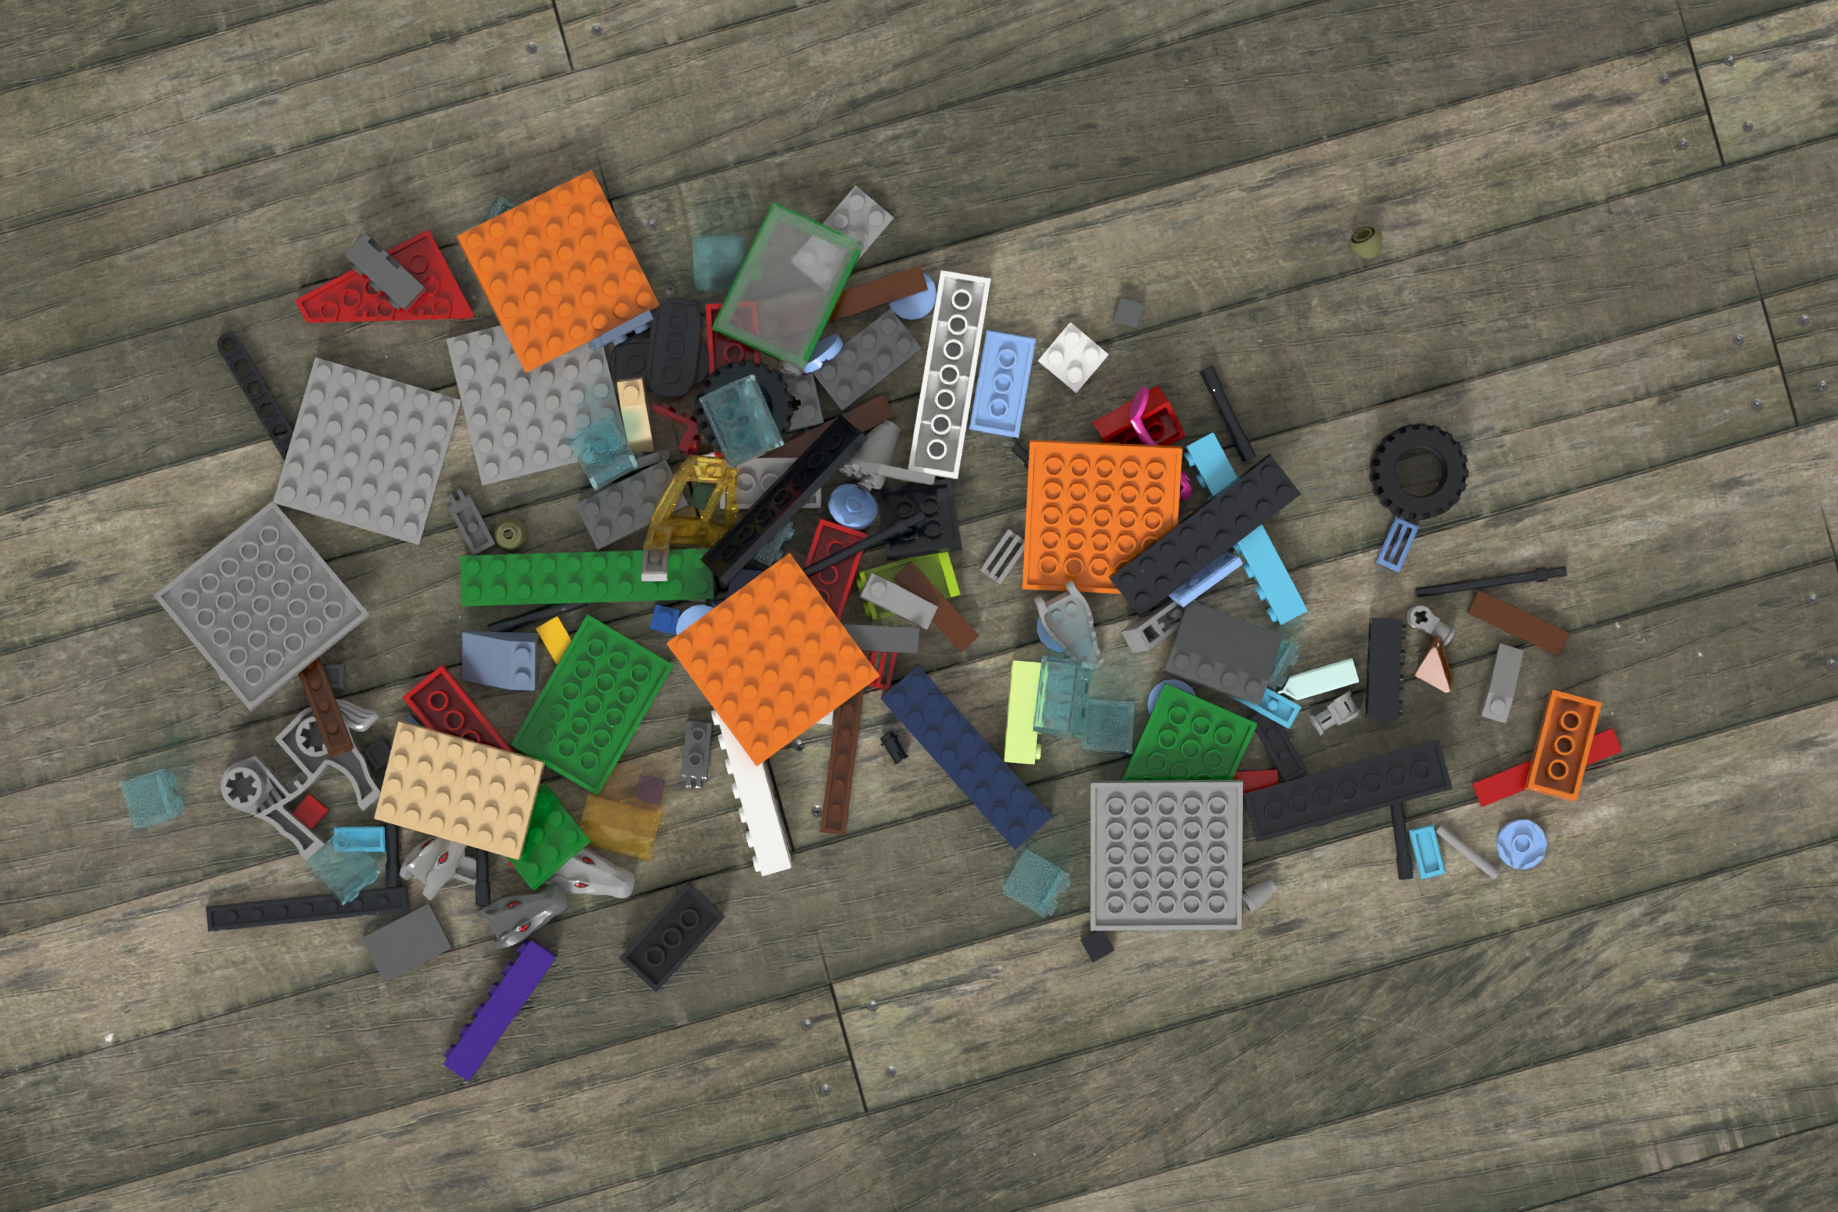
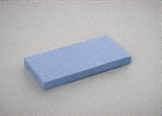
[969,330,1036,438]

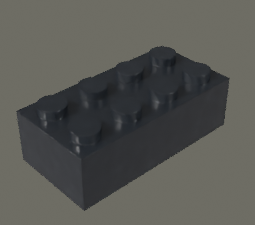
[619,882,726,992]

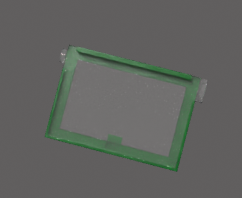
[712,202,865,378]

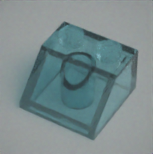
[693,237,745,291]

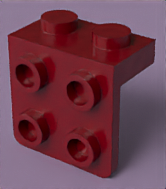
[652,402,702,456]

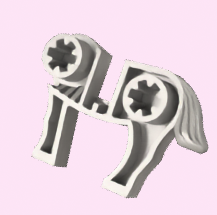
[221,699,382,861]

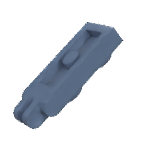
[588,310,654,351]

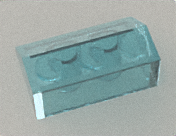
[699,374,785,469]
[1033,655,1092,740]

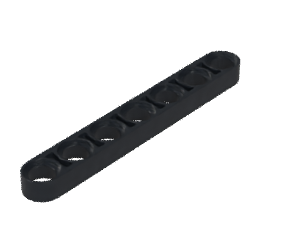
[217,333,294,461]

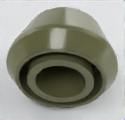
[1349,226,1382,259]
[493,518,528,552]

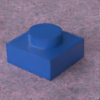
[650,604,681,635]

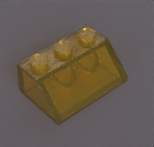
[580,793,663,861]

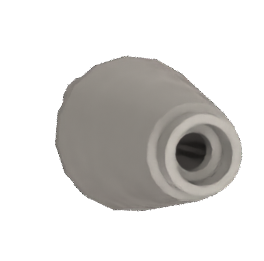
[839,420,902,492]

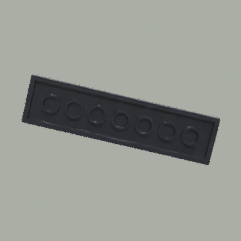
[700,415,868,585]
[1109,453,1301,617]
[1243,740,1453,842]

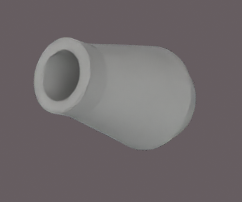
[1242,878,1278,913]

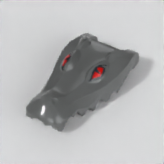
[477,883,569,950]

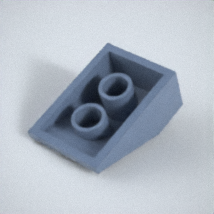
[462,631,538,691]

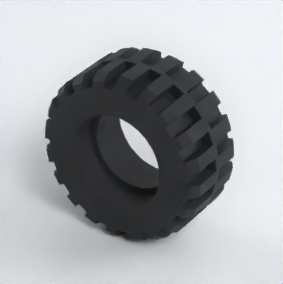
[694,360,794,459]
[1369,423,1469,520]

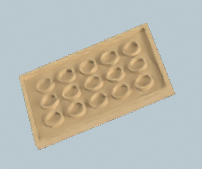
[374,721,545,860]

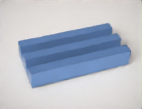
[1375,516,1419,572]

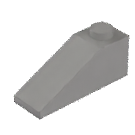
[859,573,938,630]
[1121,599,1196,653]
[1478,643,1524,723]

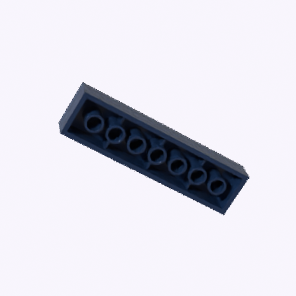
[881,665,1053,850]

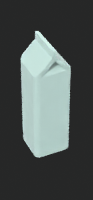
[1276,658,1359,700]

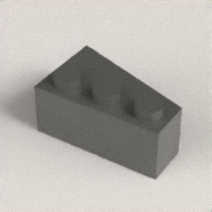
[345,233,427,311]

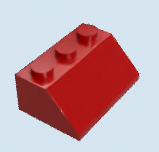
[1092,385,1186,446]

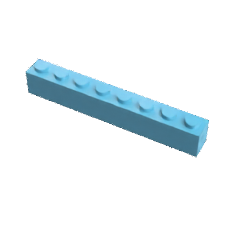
[1184,433,1308,625]

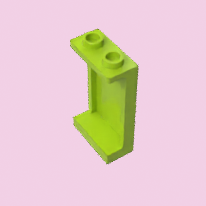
[856,552,961,621]

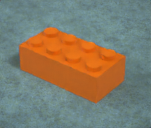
[1524,690,1602,802]

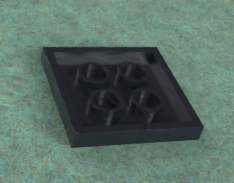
[876,478,962,561]

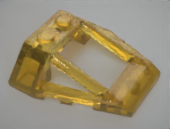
[643,455,738,551]

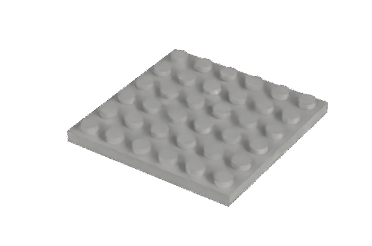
[446,325,629,486]
[273,357,461,545]
[154,501,370,712]
[1090,780,1243,931]

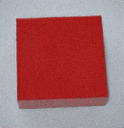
[292,794,329,829]

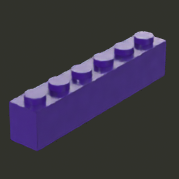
[444,938,558,1081]

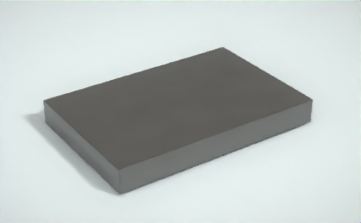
[362,903,453,983]

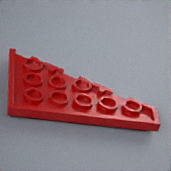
[295,229,475,323]

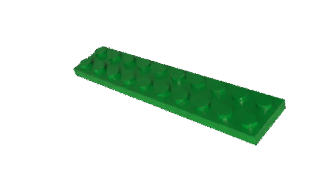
[460,548,714,607]

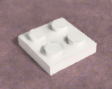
[1038,322,1109,393]

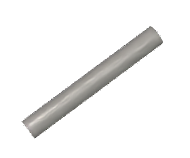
[1435,824,1500,879]

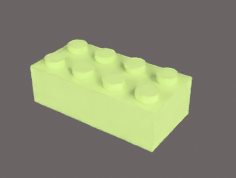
[1003,660,1048,764]

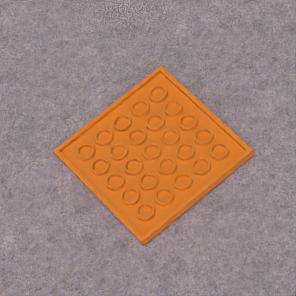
[456,170,660,373]
[1022,440,1182,596]
[666,553,880,766]

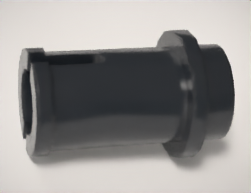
[880,731,909,765]

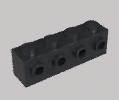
[1365,618,1406,720]

